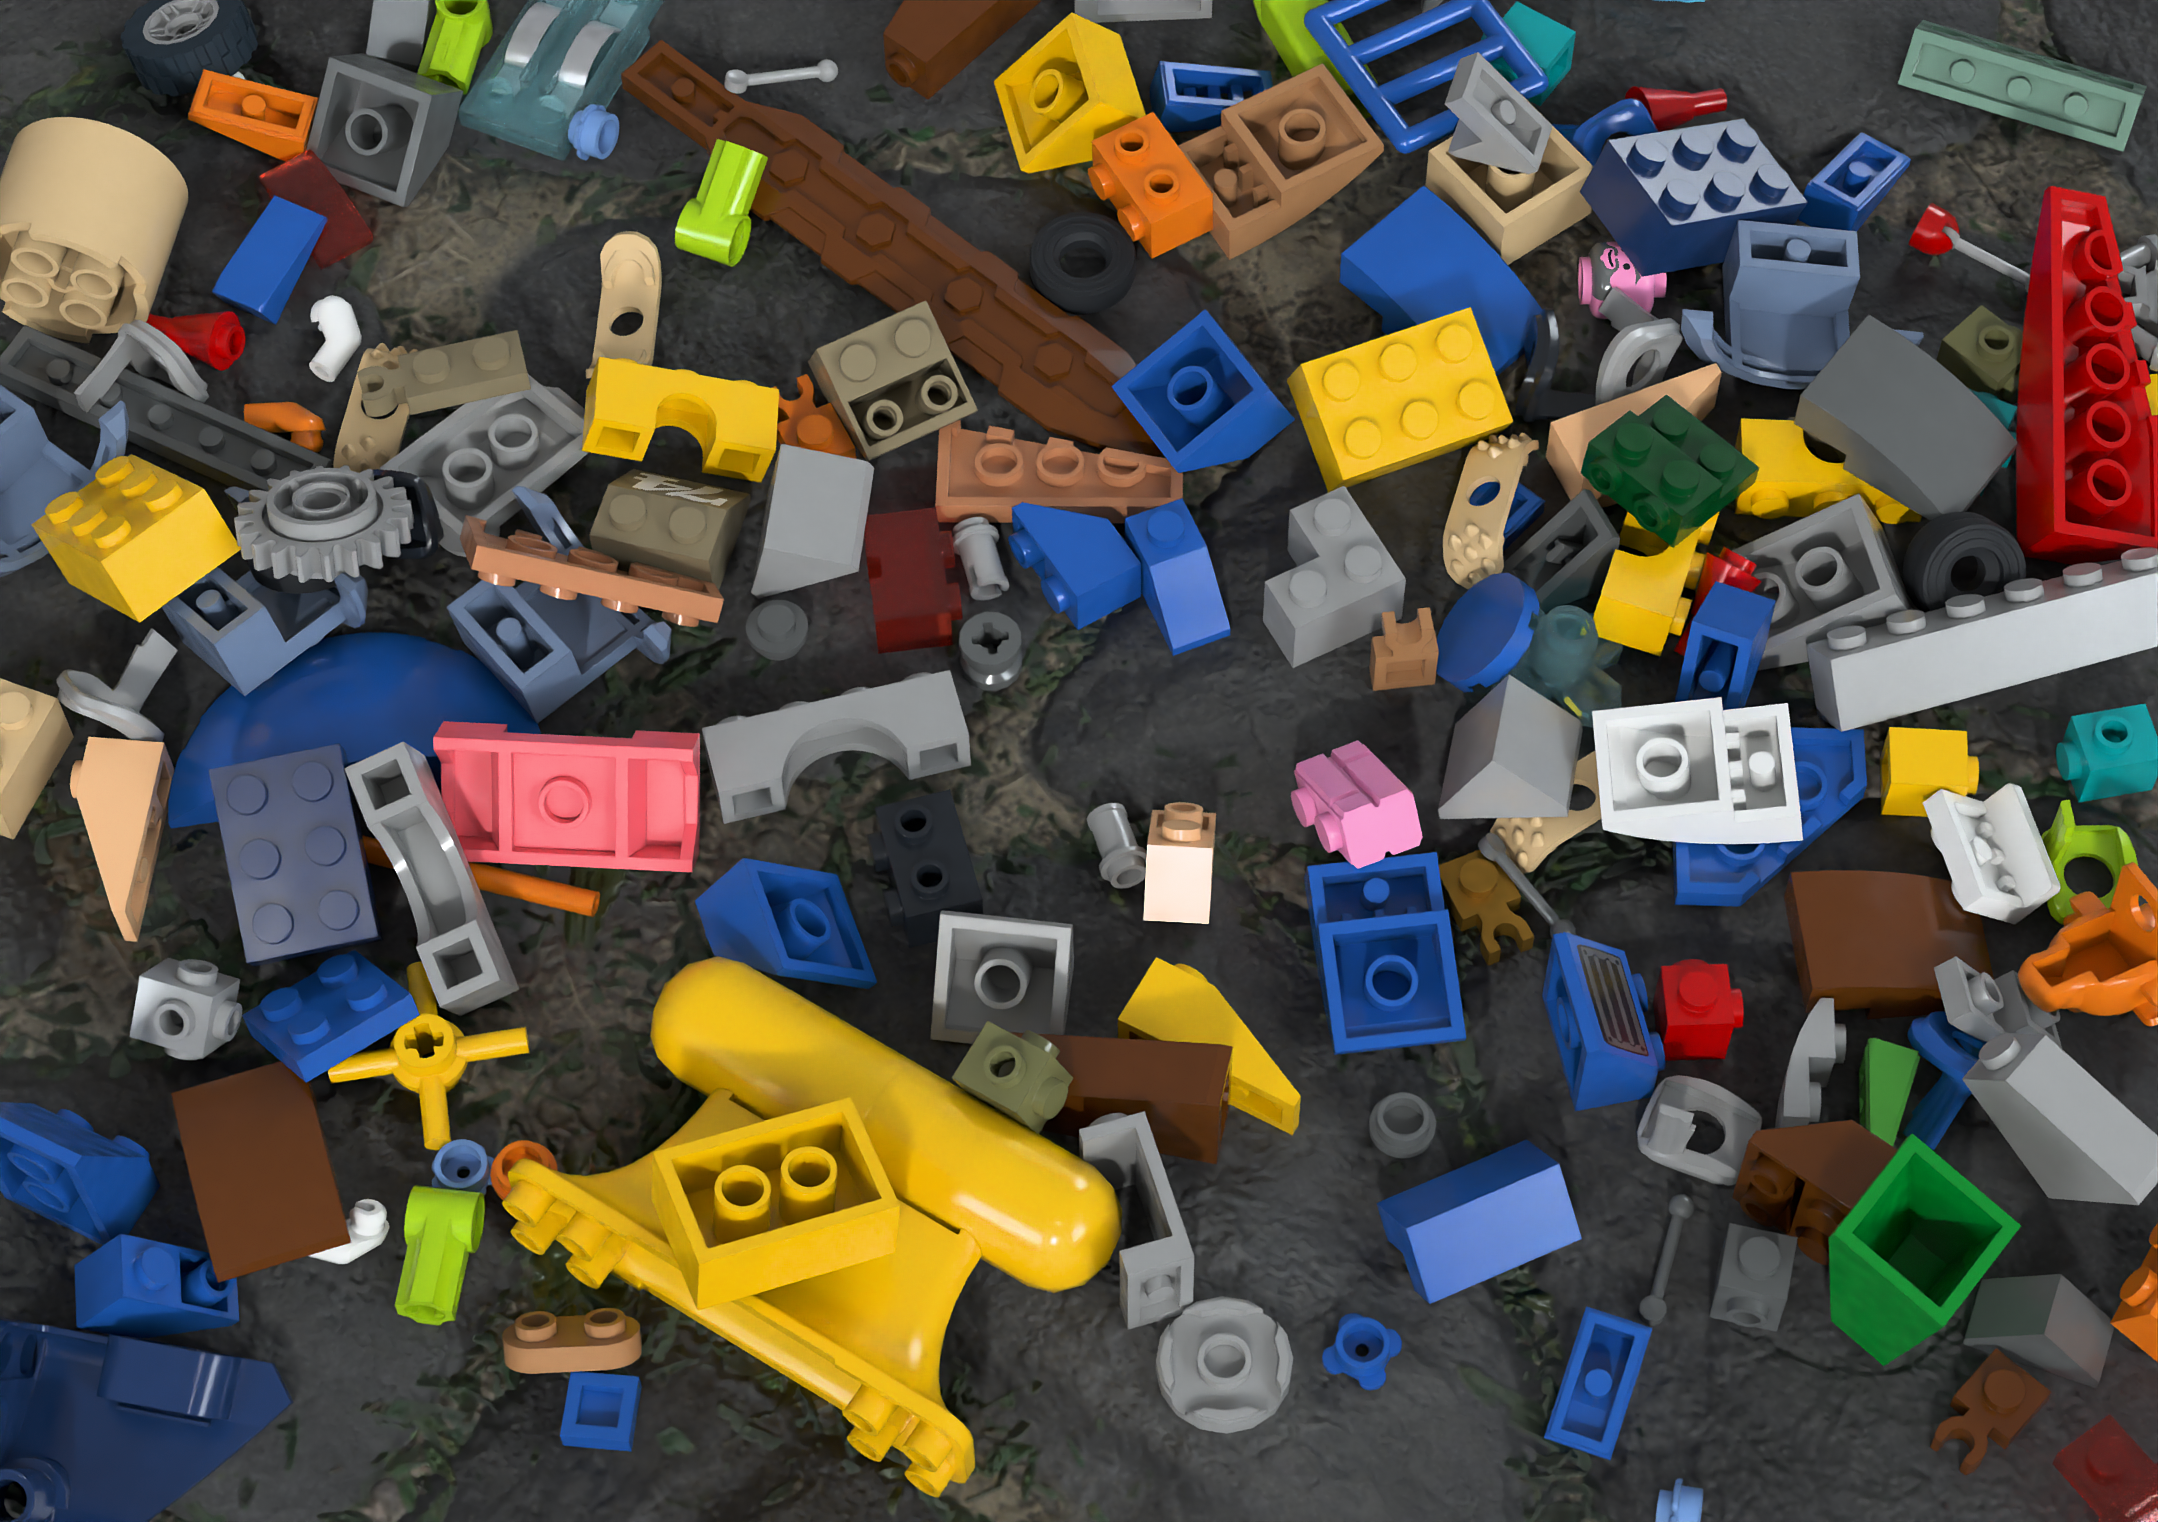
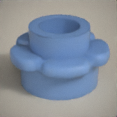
[568,104,619,160]
[431,1139,494,1196]
[1655,1478,1703,1522]

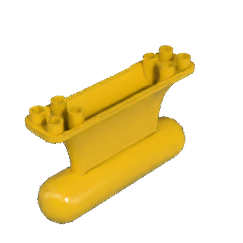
[502,956,1122,1497]

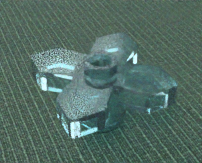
[1492,605,1623,727]

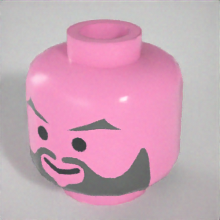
[1578,242,1667,319]

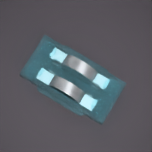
[458,0,664,161]

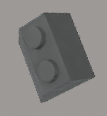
[302,53,463,207]

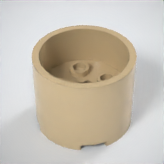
[0,117,188,343]

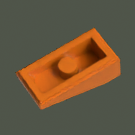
[188,69,318,166]

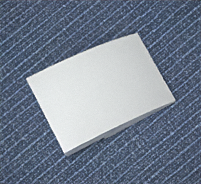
[1592,697,1803,844]

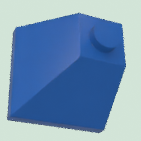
[695,858,877,989]

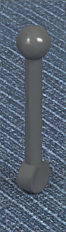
[1478,833,1576,937]
[1638,1194,1695,1326]

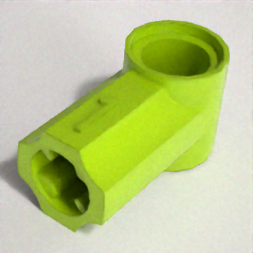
[417,0,493,94]
[675,139,768,267]
[395,1185,485,1325]

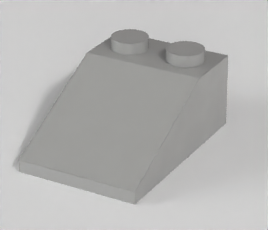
[1694,493,1913,671]

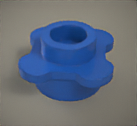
[1322,1313,1402,1390]

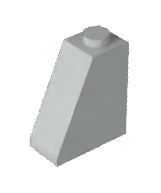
[1962,1033,2158,1205]

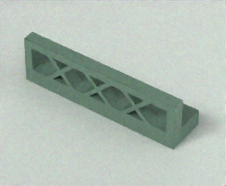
[1898,20,2147,152]

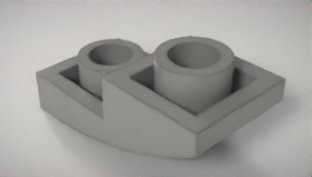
[1934,956,2062,1049]
[1775,998,1846,1128]

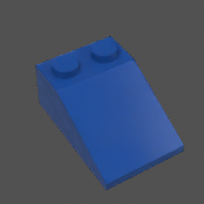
[0,1102,161,1245]

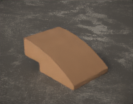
[1178,63,1384,260]

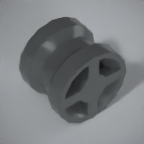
[959,612,1023,691]

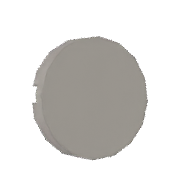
[1156,1296,1293,1434]

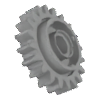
[234,465,414,583]

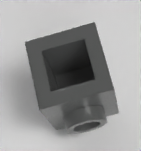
[1709,1223,1798,1332]

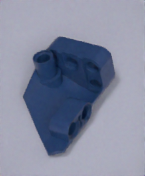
[0,1317,294,1522]

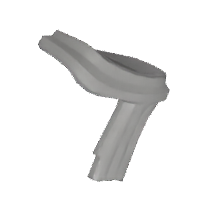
[1595,287,1683,406]
[74,320,209,413]
[56,628,178,742]
[1637,1075,1762,1186]

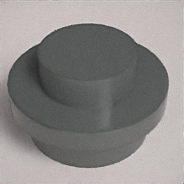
[746,600,809,661]
[1369,1092,1436,1158]

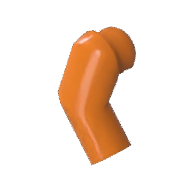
[244,402,326,452]

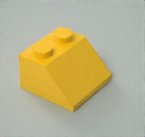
[994,12,1146,174]

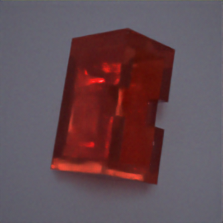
[864,507,963,654]

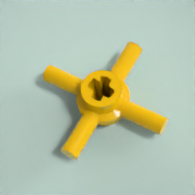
[328,962,530,1150]

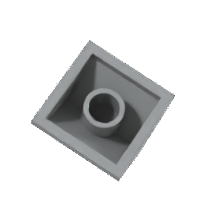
[751,444,874,599]
[1438,675,1583,819]
[930,910,1074,1044]

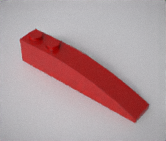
[2016,186,2158,565]

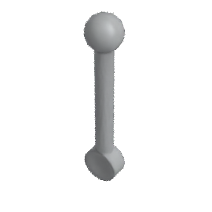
[724,59,838,93]

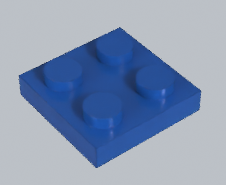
[242,949,420,1083]

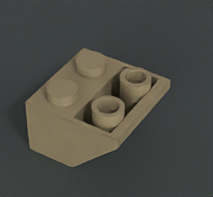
[808,300,978,461]

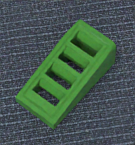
[1859,1038,1920,1146]

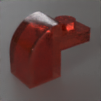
[2052,1414,2158,1522]

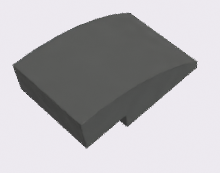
[1794,314,2017,521]

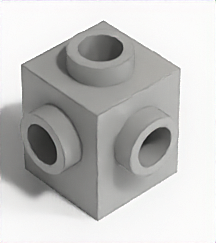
[129,958,242,1060]

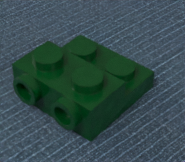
[1580,394,1760,548]

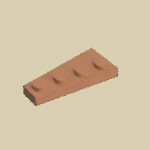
[935,420,1183,523]
[460,515,724,627]

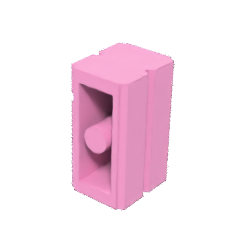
[1291,740,1423,869]

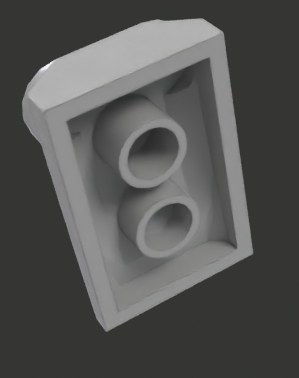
[380,374,589,557]

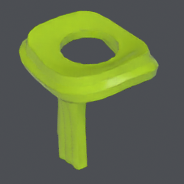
[2041,800,2139,924]

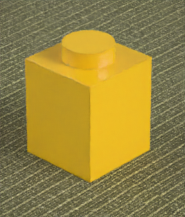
[1880,727,1979,817]

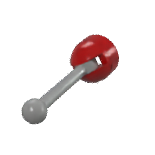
[1908,203,2030,292]

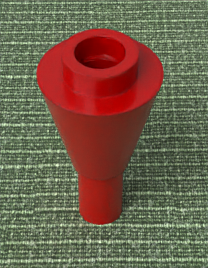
[1625,86,1727,132]
[146,311,246,371]
[1674,547,1762,656]

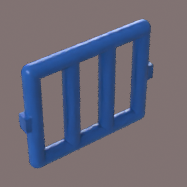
[1304,0,1549,154]

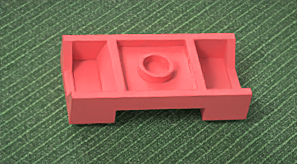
[433,721,700,872]

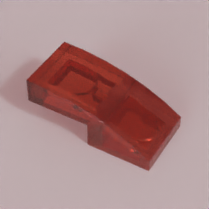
[259,149,373,270]

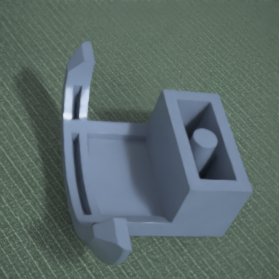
[1681,220,1924,389]
[0,385,129,577]
[162,486,368,696]
[447,486,672,724]

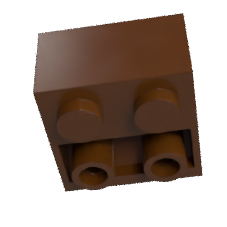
[1732,1120,1897,1265]

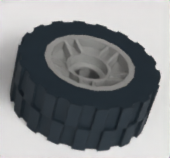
[121,0,258,96]

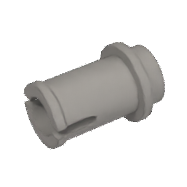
[950,517,1009,601]
[1087,803,1147,888]

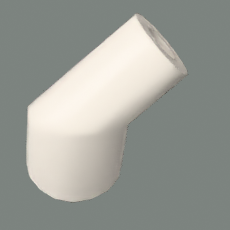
[309,295,362,382]

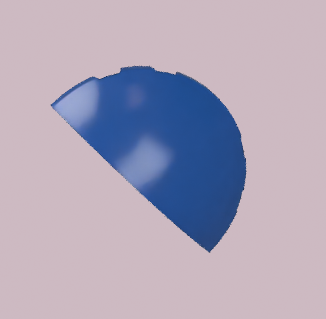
[168,632,541,829]

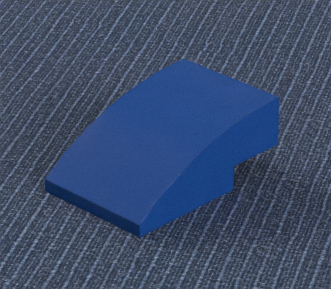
[1339,185,1542,376]
[1304,852,1466,1055]

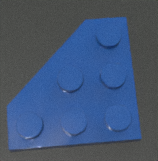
[1672,727,1867,907]

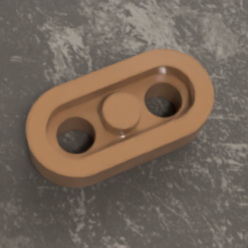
[502,1308,642,1374]

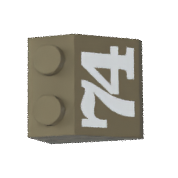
[589,469,751,590]

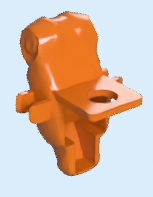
[2017,862,2158,1027]

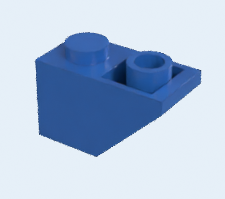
[1008,502,1141,630]
[74,1234,239,1339]

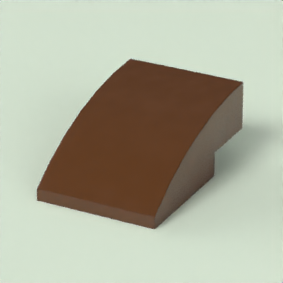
[1784,870,1994,1020]
[171,1061,352,1283]

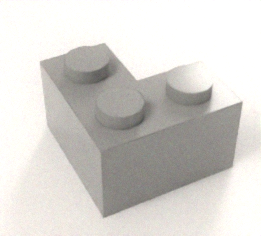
[1263,486,1406,668]

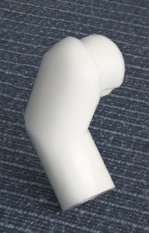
[309,1199,390,1264]

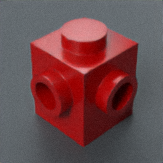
[1653,959,1744,1061]

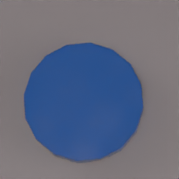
[1437,573,1540,692]

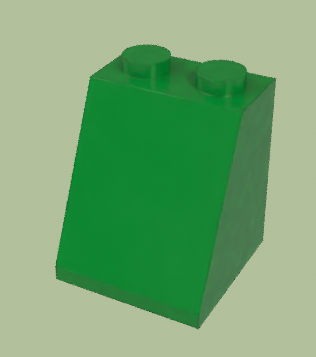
[1828,1133,2021,1366]

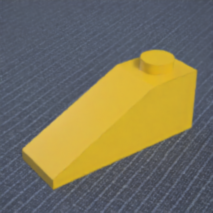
[1118,957,1301,1135]

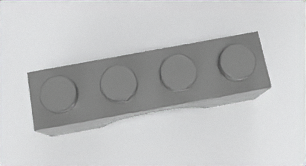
[702,670,971,824]
[344,741,519,1016]

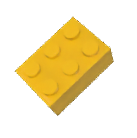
[1287,307,1513,493]
[31,454,241,623]
[652,1097,900,1311]

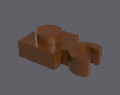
[1930,1348,2052,1475]

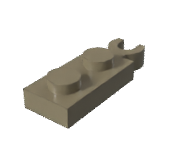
[357,330,531,417]

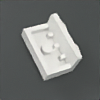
[1923,783,2060,924]

